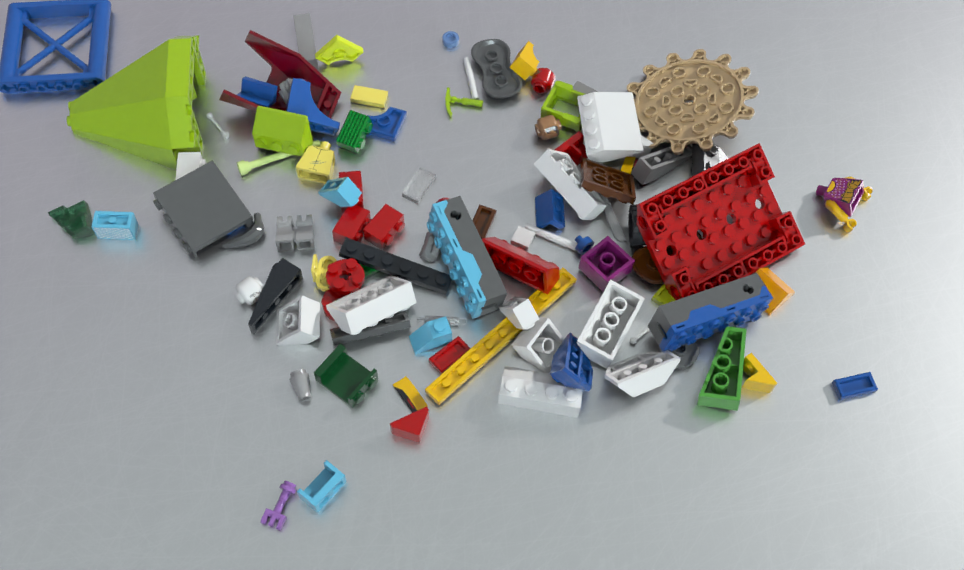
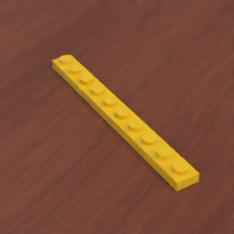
[425,267,577,405]

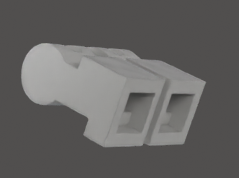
[275,214,315,252]

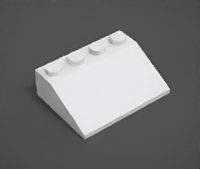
[577,92,644,164]

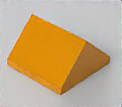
[756,267,795,316]

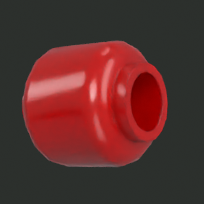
[531,68,556,94]

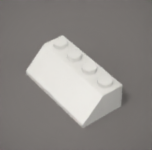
[326,275,416,335]
[576,280,645,369]
[498,366,583,417]

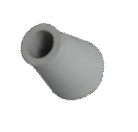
[289,369,311,401]

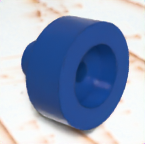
[575,235,594,255]

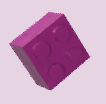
[578,236,635,292]

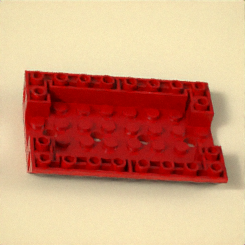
[637,143,805,300]

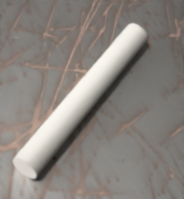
[463,57,479,100]
[525,223,577,251]

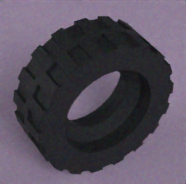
[628,204,646,246]

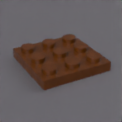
[580,157,636,204]

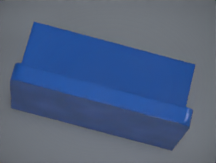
[237,76,277,108]
[535,189,565,229]

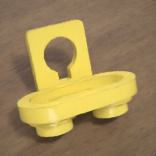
[311,254,337,291]

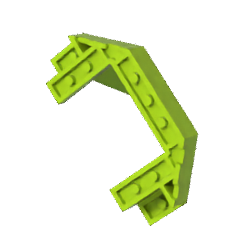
[67,35,206,170]

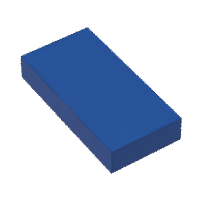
[832,372,878,400]

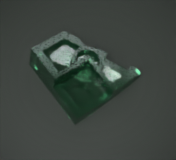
[48,200,95,238]

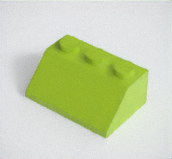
[252,106,313,157]

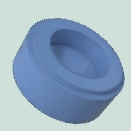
[442,31,459,48]

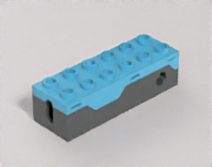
[427,196,508,319]

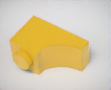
[509,41,540,80]

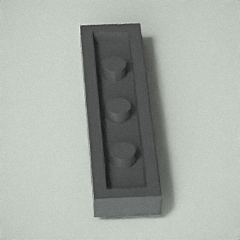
[330,311,411,345]

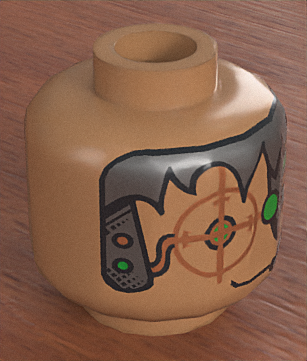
[535,115,562,140]

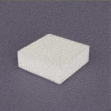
[511,226,535,250]

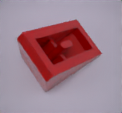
[390,406,429,443]

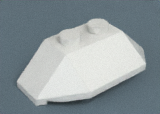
[605,350,680,398]

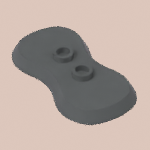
[471,39,522,99]

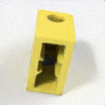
[296,141,335,184]

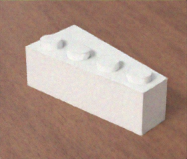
[534,149,607,221]

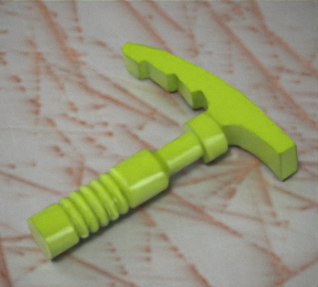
[445,87,483,118]

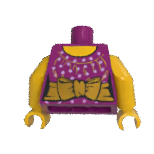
[816,176,873,233]

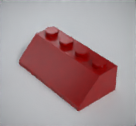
[482,237,560,294]

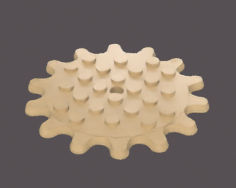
[627,49,759,155]

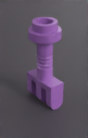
[261,480,296,531]

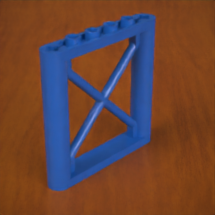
[0,0,112,94]

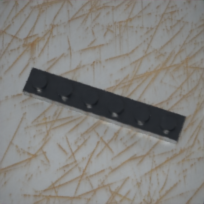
[339,237,452,295]

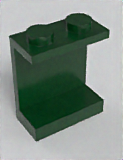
[314,344,378,408]

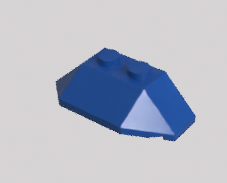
[550,333,593,391]

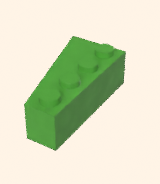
[697,326,747,411]

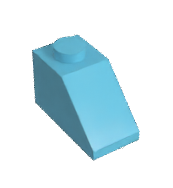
[318,177,362,207]
[409,316,452,354]

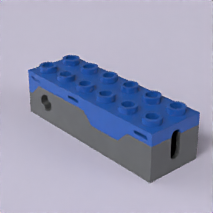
[648,273,773,352]

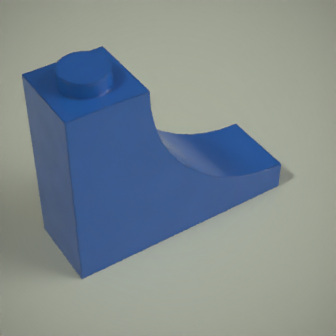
[285,78,340,136]

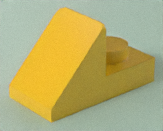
[742,352,777,393]

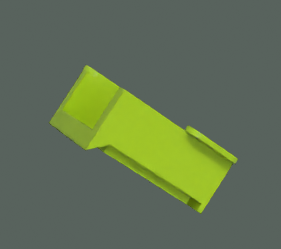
[541,81,585,132]

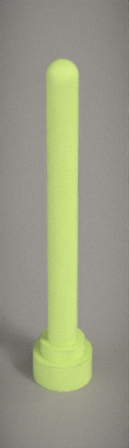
[237,140,321,176]

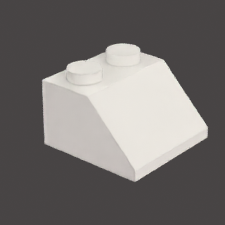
[276,295,321,345]
[512,317,564,373]

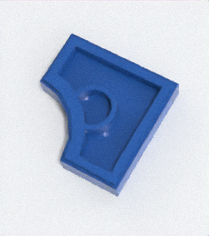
[367,107,407,142]

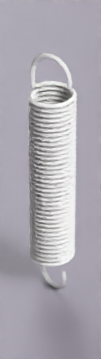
[417,315,467,325]

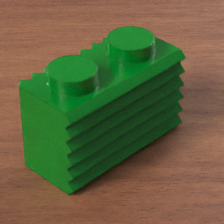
[336,110,373,154]

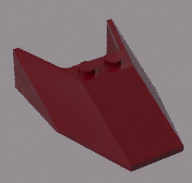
[219,30,342,119]

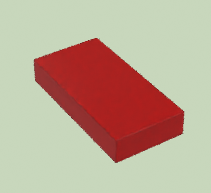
[429,336,471,375]

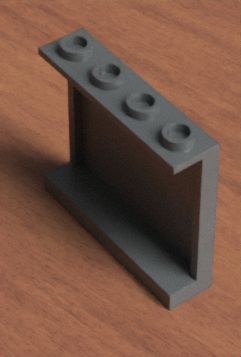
[153,160,254,258]

